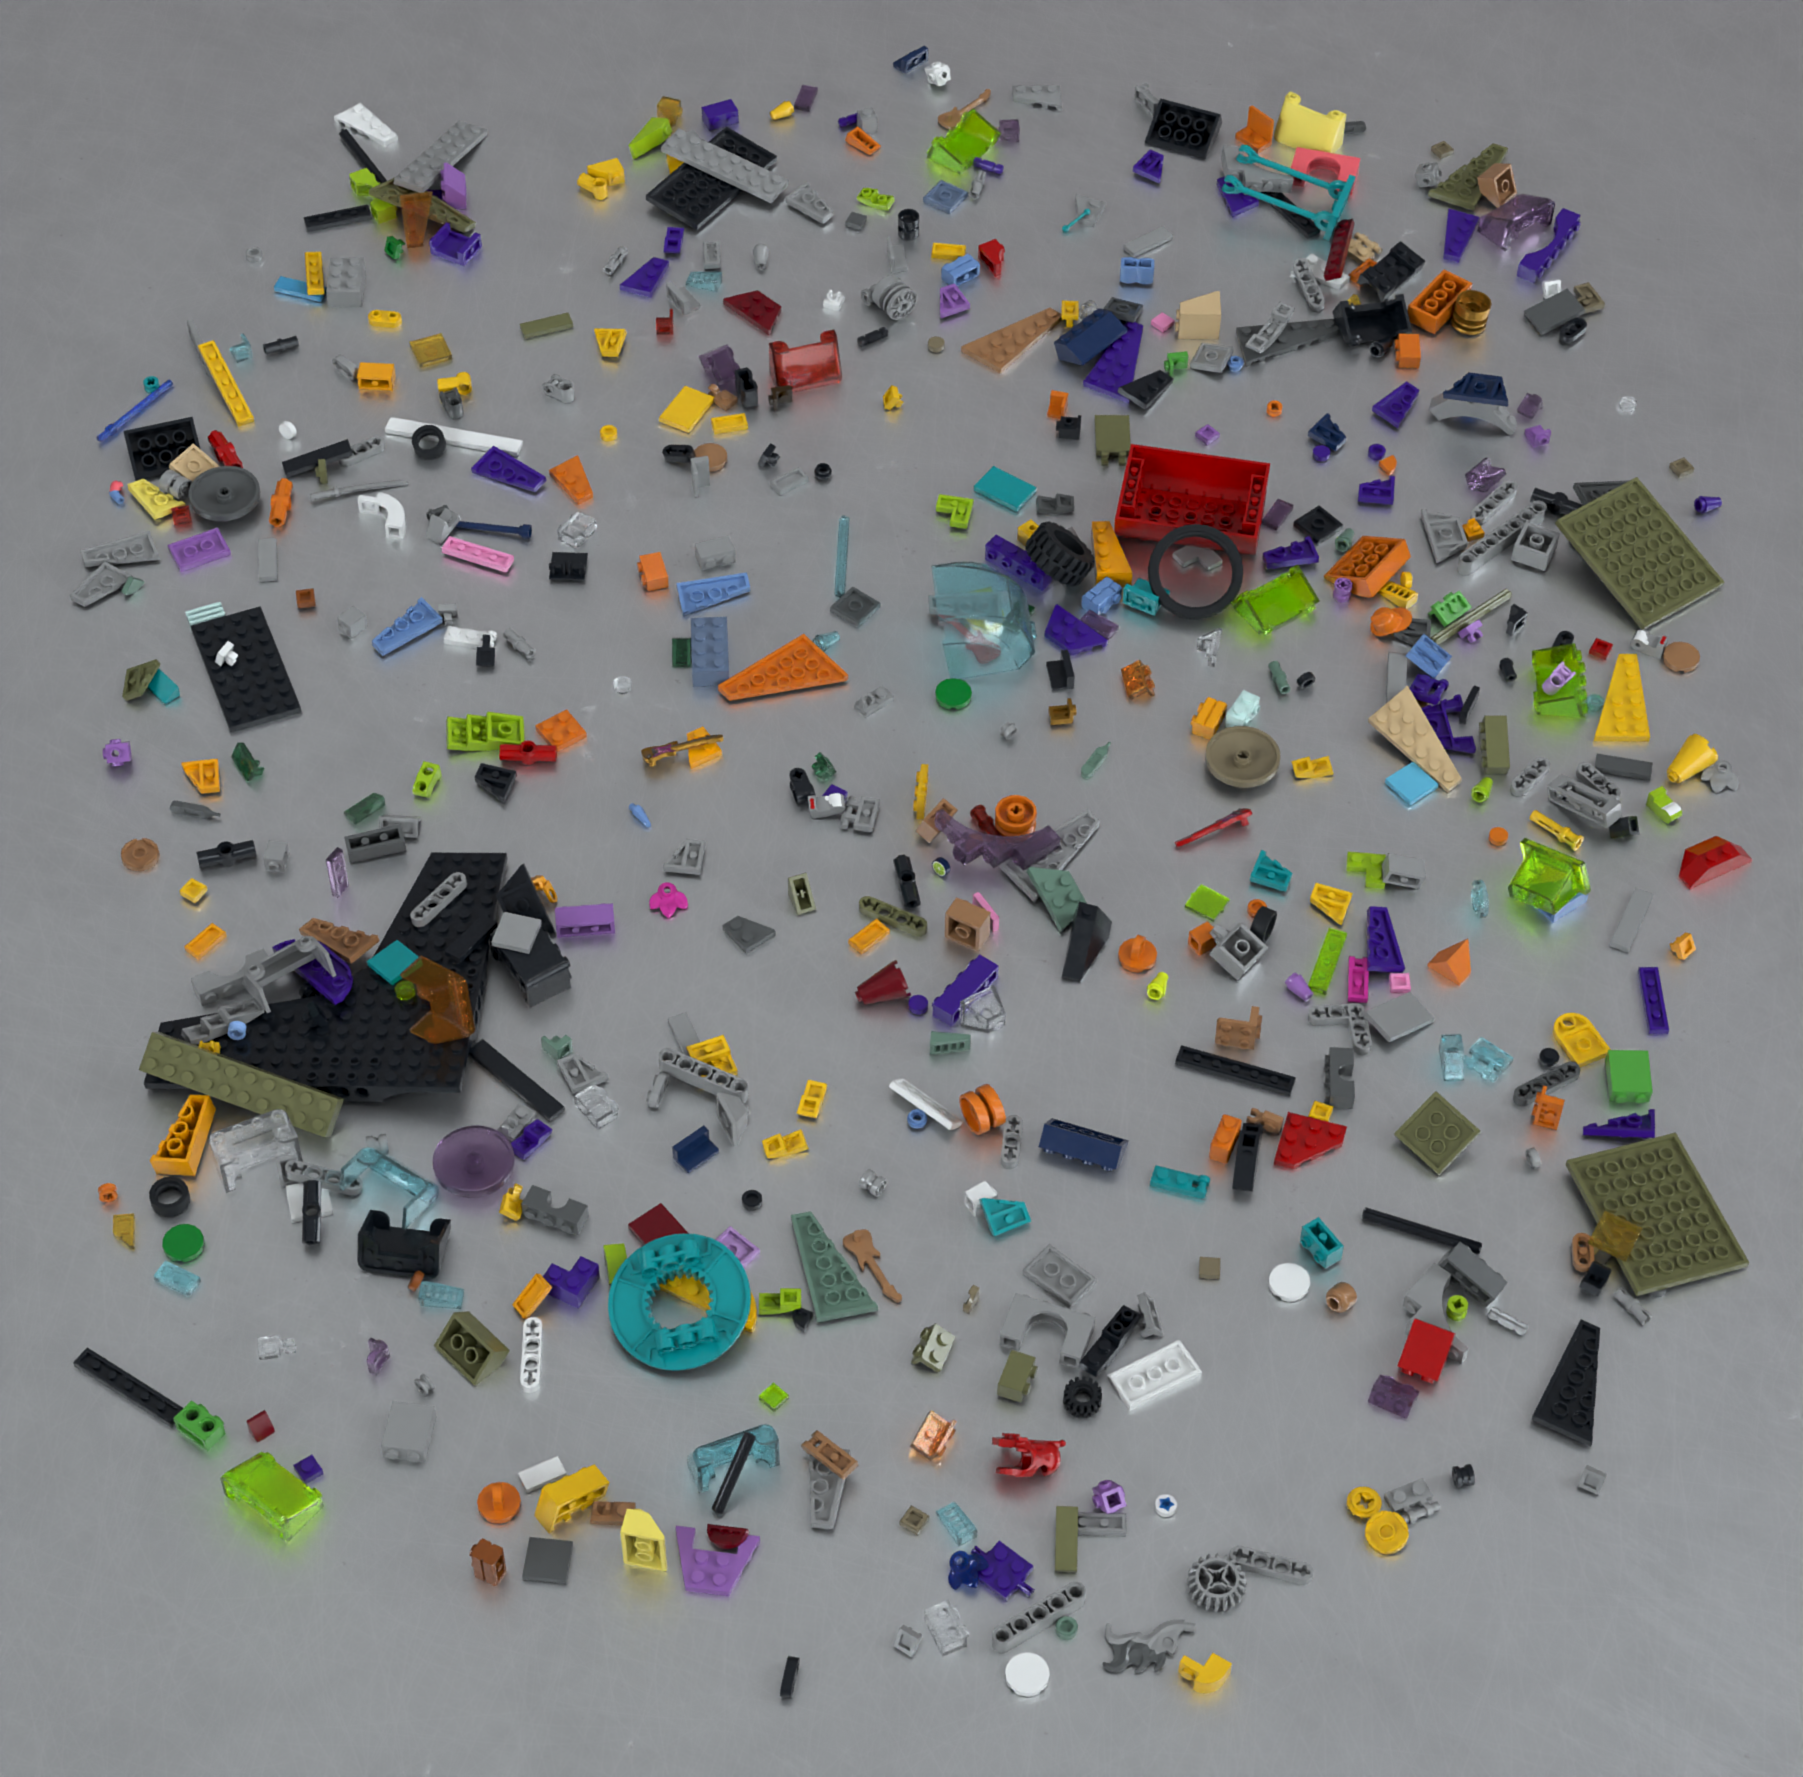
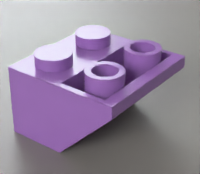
[441,163,466,209]

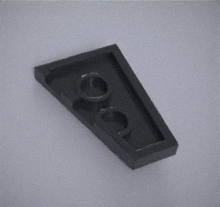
[1118,370,1174,410]

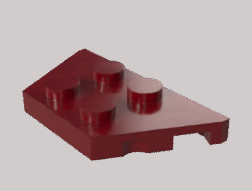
[723,290,782,335]

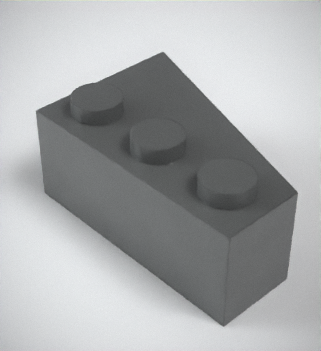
[1438,1242,1508,1306]

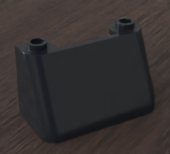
[1332,294,1412,347]
[357,1210,451,1279]

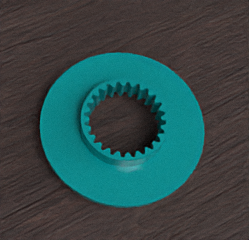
[608,1234,751,1371]

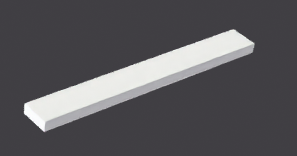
[385,417,523,457]

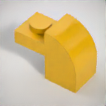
[1178,1653,1232,1693]

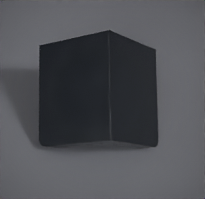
[1609,816,1640,839]

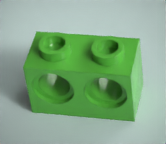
[174,1400,226,1452]

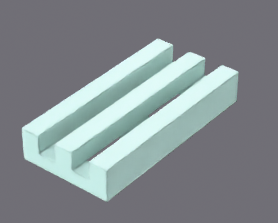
[185,602,226,626]

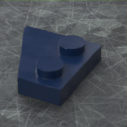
[1308,413,1346,451]

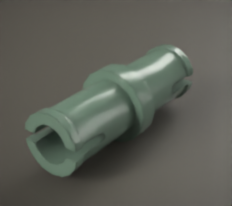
[1268,661,1291,694]

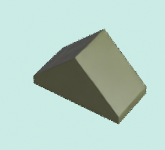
[788,872,816,915]

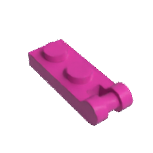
[1347,956,1368,1003]

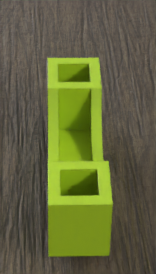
[349,168,397,224]

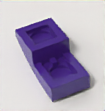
[663,227,684,254]
[509,1119,552,1160]

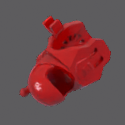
[992,1433,1066,1478]

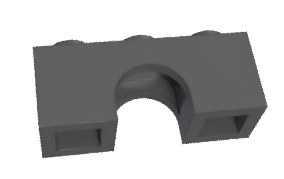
[1324,1047,1355,1109]
[521,1185,589,1235]

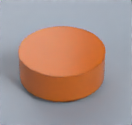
[1489,827,1508,846]
[1247,899,1267,918]

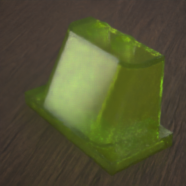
[1508,838,1591,915]

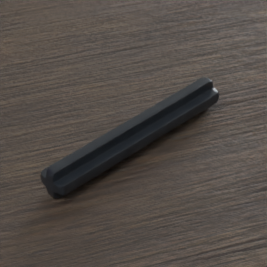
[712,1432,756,1514]

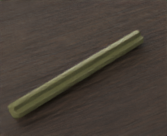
[1430,589,1512,645]

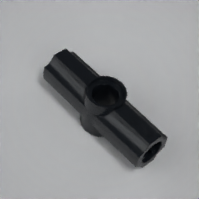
[1530,488,1583,515]
[196,840,257,868]
[893,854,921,910]
[302,1180,322,1245]

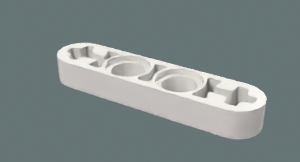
[520,1317,543,1394]

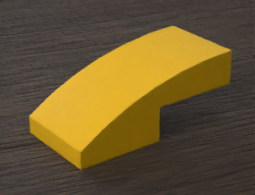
[1291,756,1334,778]
[797,1080,828,1118]
[762,1129,809,1159]

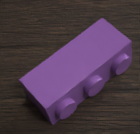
[555,903,615,938]

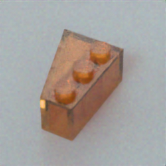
[400,191,433,248]

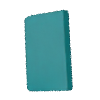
[147,668,180,705]

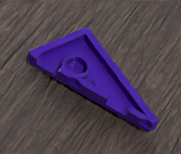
[1583,1109,1655,1138]

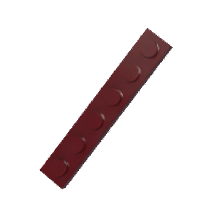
[1323,218,1355,281]

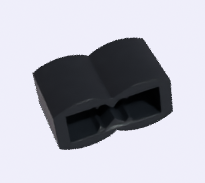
[735,367,758,408]

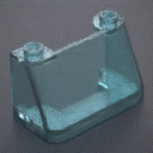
[687,1424,780,1493]

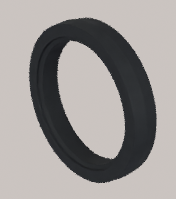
[1148,524,1243,619]

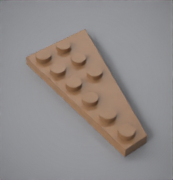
[961,308,1062,374]

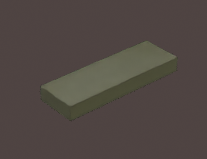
[520,313,573,339]
[1055,1506,1078,1573]

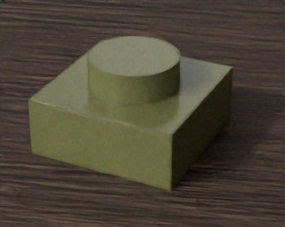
[315,459,328,484]

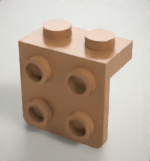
[1215,1006,1262,1049]

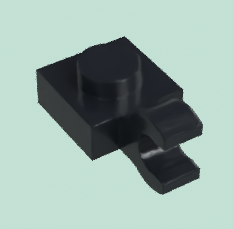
[476,634,495,667]

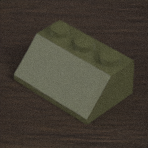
[434,1311,510,1385]

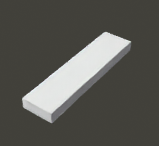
[889,1078,963,1130]

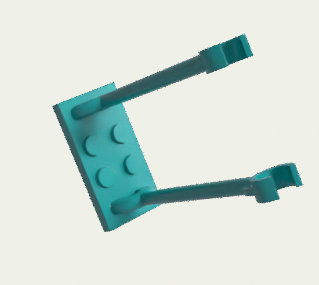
[1221,145,1356,241]

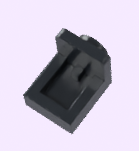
[1579,1261,1612,1296]

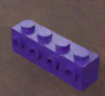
[985,535,1053,591]

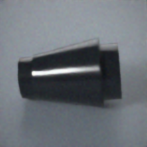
[1369,337,1393,357]

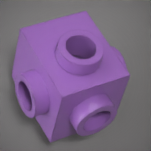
[103,739,132,766]
[1092,1480,1127,1514]

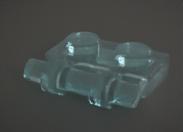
[1461,1037,1514,1083]

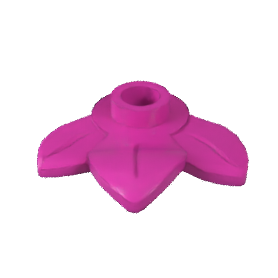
[649,882,688,919]

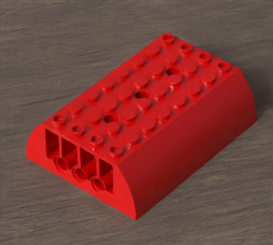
[1114,444,1271,556]

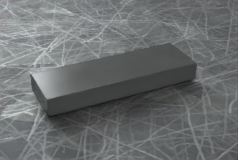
[1595,753,1653,781]

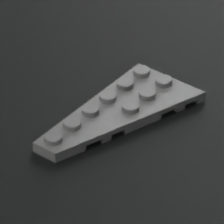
[999,809,1100,903]

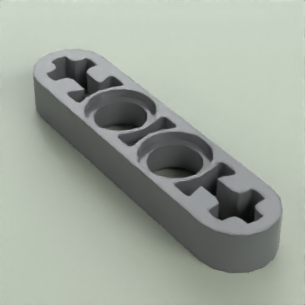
[1513,1062,1581,1106]

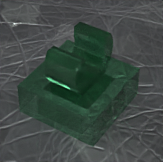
[811,752,837,778]

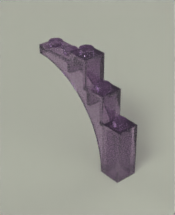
[934,809,1061,871]

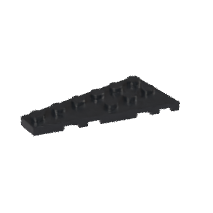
[1531,1319,1600,1447]

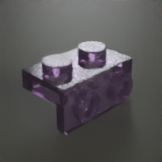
[1465,458,1506,493]
[1368,1374,1420,1419]

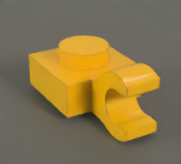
[499,1183,523,1221]

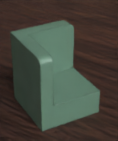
[541,1035,573,1061]

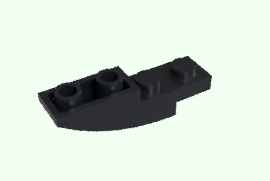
[1232,1123,1263,1191]
[1078,1305,1141,1377]

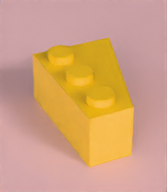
[534,1464,610,1534]

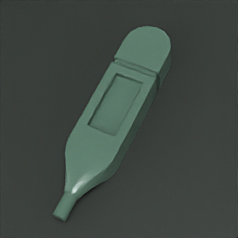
[1081,742,1111,778]

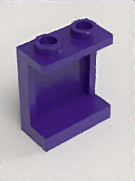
[429,222,482,266]

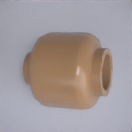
[1326,1282,1357,1313]

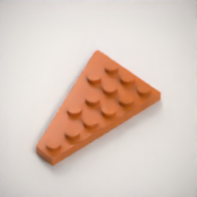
[718,634,848,701]

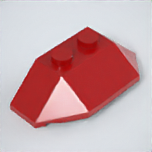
[1679,836,1752,889]

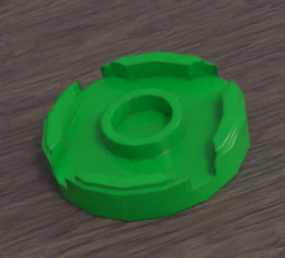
[935,678,972,710]
[162,1224,204,1262]

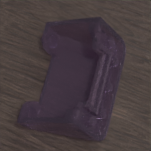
[1477,194,1555,252]

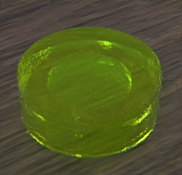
[395,981,416,1000]

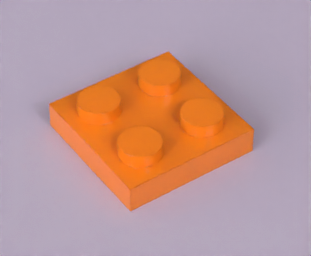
[535,709,587,752]

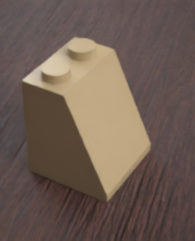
[1175,291,1221,339]

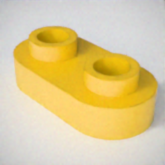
[368,310,402,328]

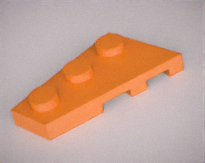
[549,455,593,505]

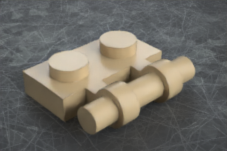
[1347,232,1383,265]

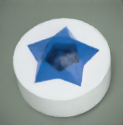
[1155,1494,1177,1517]

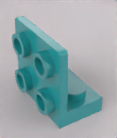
[1122,578,1170,616]

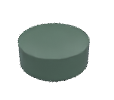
[1055,1616,1078,1640]

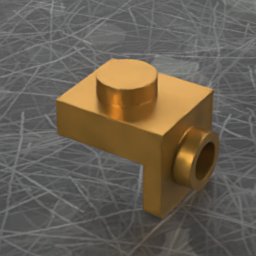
[1048,698,1076,725]

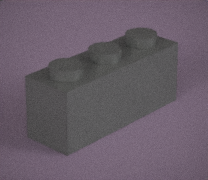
[344,824,406,863]

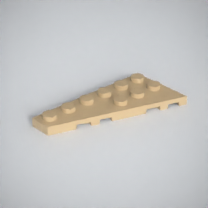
[1368,686,1462,793]

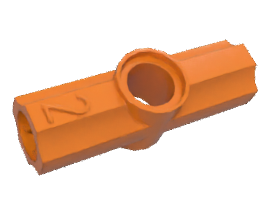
[269,478,293,527]

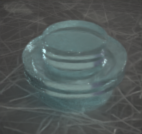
[1586,694,1604,711]

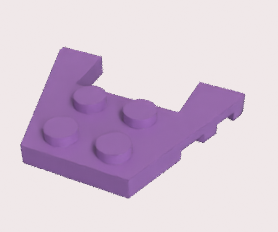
[675,1526,760,1596]

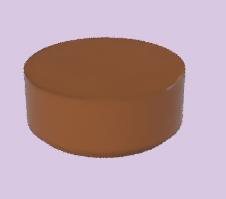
[407,1270,425,1292]

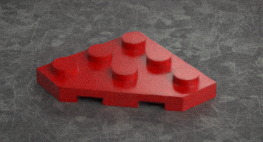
[1274,1112,1347,1169]

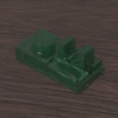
[231,743,264,781]

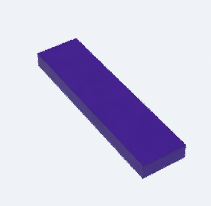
[1638,967,1669,1034]

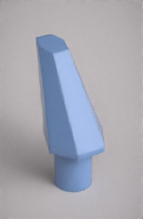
[629,803,651,828]

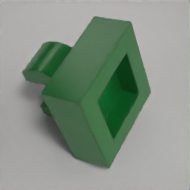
[384,236,405,259]

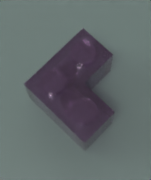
[698,344,740,385]

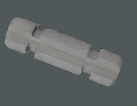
[1488,1307,1528,1335]

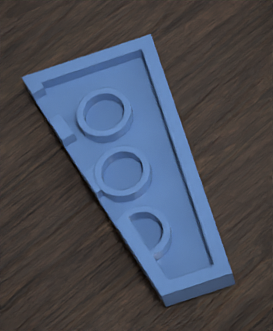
[676,572,750,617]
[372,597,443,656]

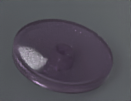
[432,1125,515,1198]

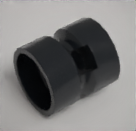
[898,209,919,241]

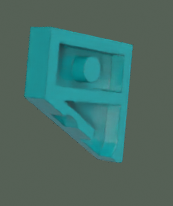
[1250,850,1292,892]
[979,1198,1031,1236]

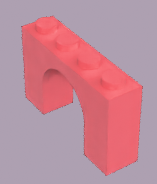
[1291,147,1361,195]

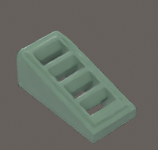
[930,1031,971,1054]

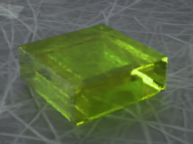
[759,1382,789,1412]

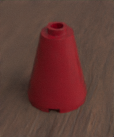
[855,960,911,1005]

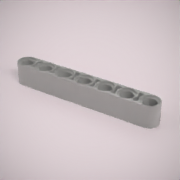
[1457,500,1547,576]

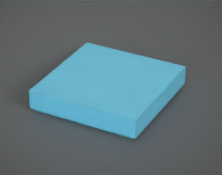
[1385,762,1438,806]

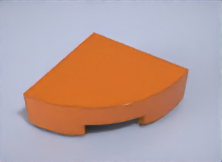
[1379,455,1397,476]

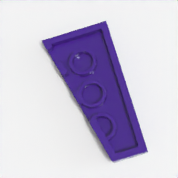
[471,446,547,492]

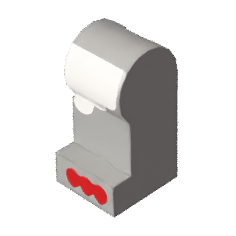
[1630,630,1669,659]
[808,793,845,819]

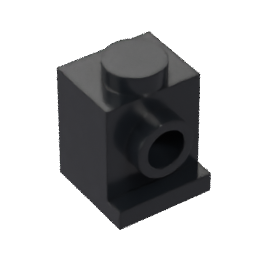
[1056,415,1081,440]

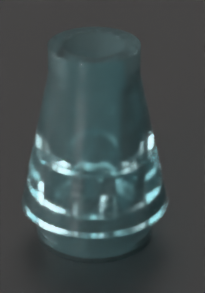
[813,631,840,652]

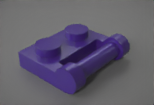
[1409,674,1449,705]

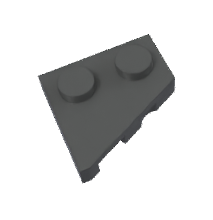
[1393,618,1431,646]
[722,916,776,954]

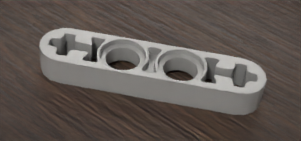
[1293,258,1325,312]
[1470,480,1518,525]
[410,872,467,927]
[284,1160,363,1196]
[1229,1546,1314,1585]

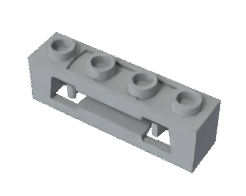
[1547,774,1622,828]

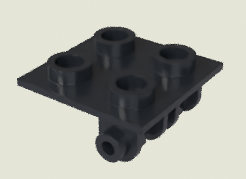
[549,552,588,580]

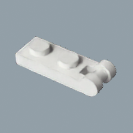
[443,626,497,649]

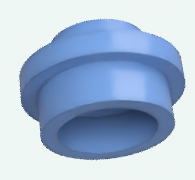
[1227,356,1244,371]
[907,1109,927,1128]

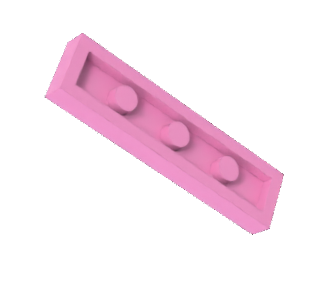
[442,536,514,573]

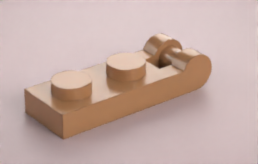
[801,1430,859,1480]

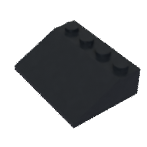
[1145,98,1222,159]
[123,417,200,481]

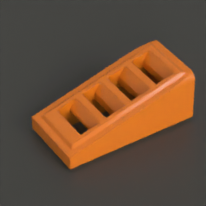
[845,126,881,155]

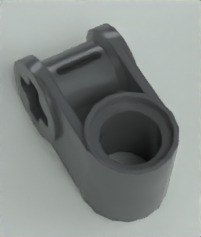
[439,387,464,419]

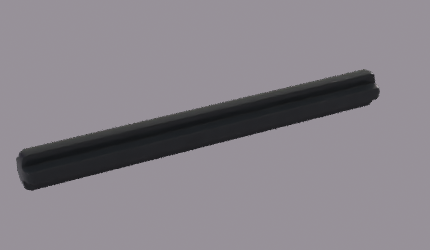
[339,129,387,184]
[1362,1207,1482,1254]

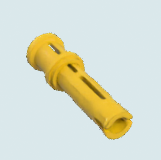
[1529,810,1584,851]

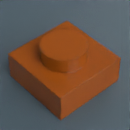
[296,588,316,608]

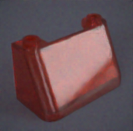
[769,329,842,393]

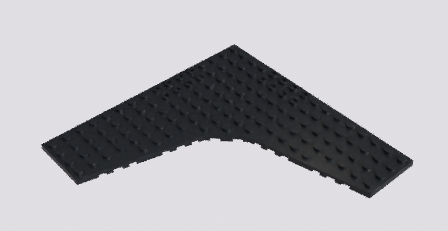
[144,852,508,1102]

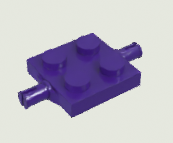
[971,1540,1035,1601]

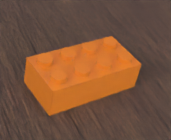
[1407,269,1472,334]

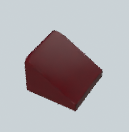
[246,1410,275,1442]

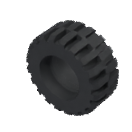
[1026,521,1095,587]

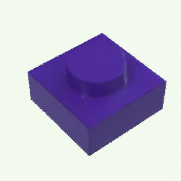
[293,1455,323,1485]

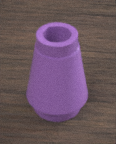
[1285,972,1313,1001]

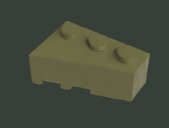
[1479,716,1510,774]

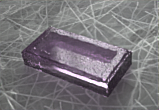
[794,85,818,112]
[1262,499,1294,531]
[1080,609,1119,640]

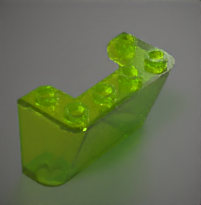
[926,108,1002,175]
[1532,643,1588,718]

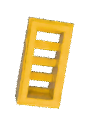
[1378,581,1418,609]

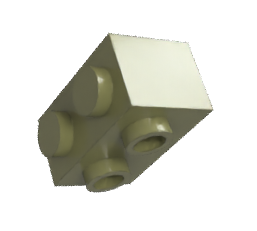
[997,1350,1038,1403]

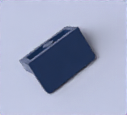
[893,46,928,74]
[672,1125,719,1173]

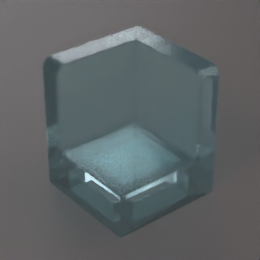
[230,333,253,363]

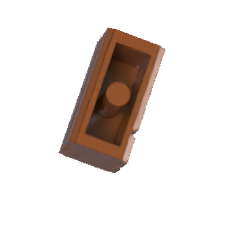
[469,1538,506,1586]

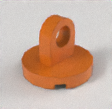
[1118,935,1157,973]
[477,1482,521,1524]

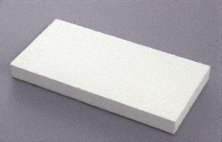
[1107,1340,1202,1411]

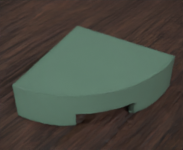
[121,576,144,595]

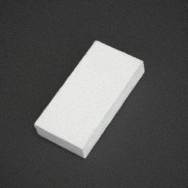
[518,1456,567,1493]

